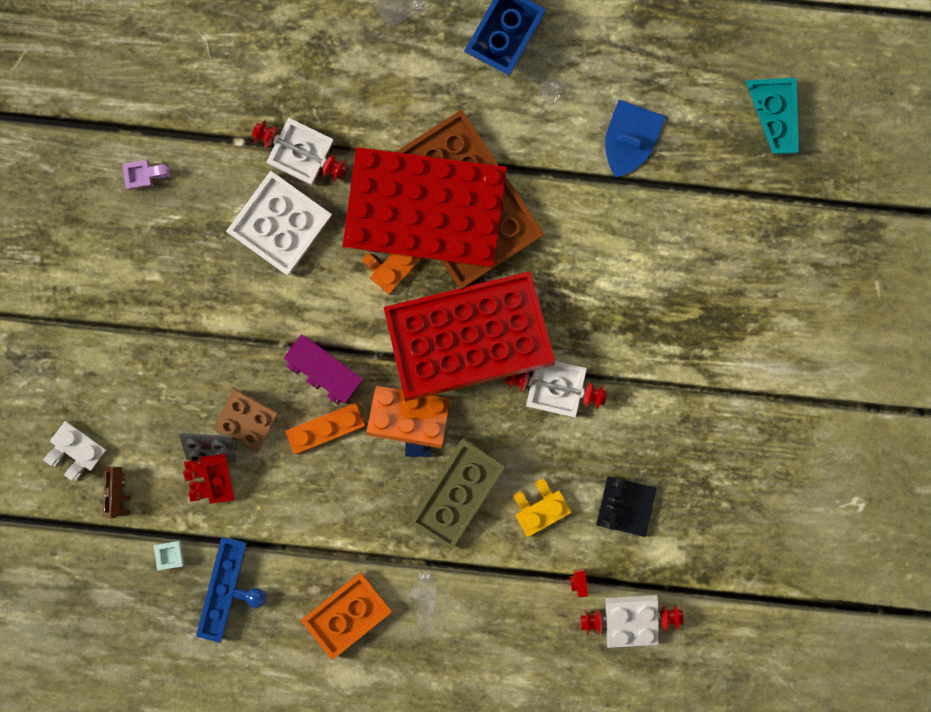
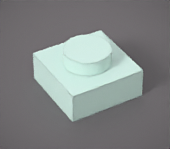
[153,540,184,571]

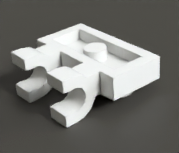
[43,421,108,481]

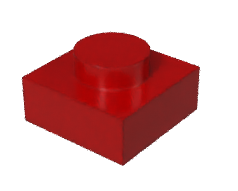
[569,568,589,598]

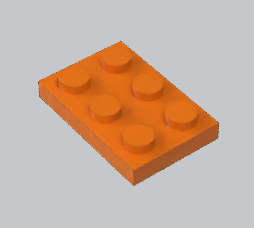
[366,386,450,448]
[300,572,392,660]

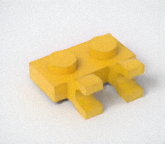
[513,478,572,537]

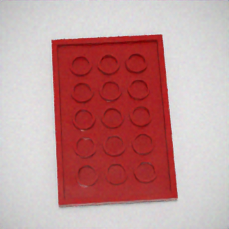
[342,147,507,268]
[383,271,555,402]

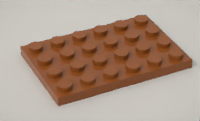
[396,109,544,289]

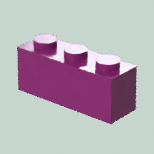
[283,334,364,405]

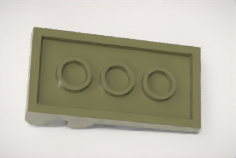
[409,437,506,551]

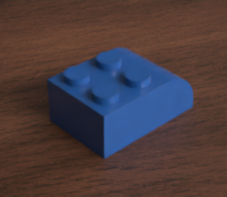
[464,0,546,77]

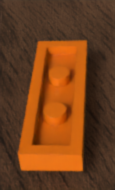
[285,403,365,455]

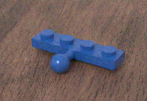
[196,536,267,643]

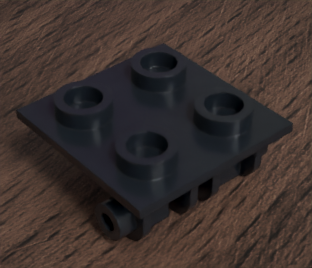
[596,476,657,537]

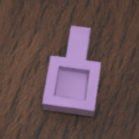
[122,160,170,190]

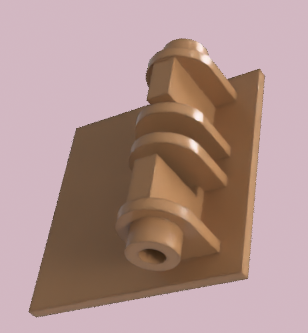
[214,388,279,453]

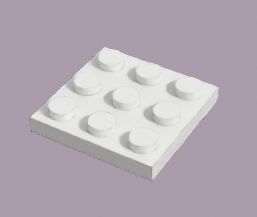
[226,171,332,276]

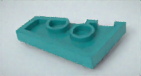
[745,77,799,155]

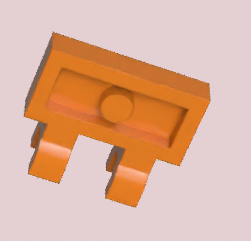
[362,252,421,295]

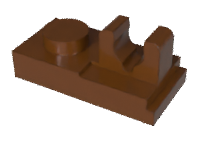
[103,466,131,518]

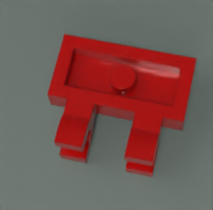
[183,453,235,504]

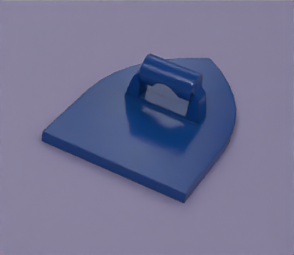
[605,100,665,178]

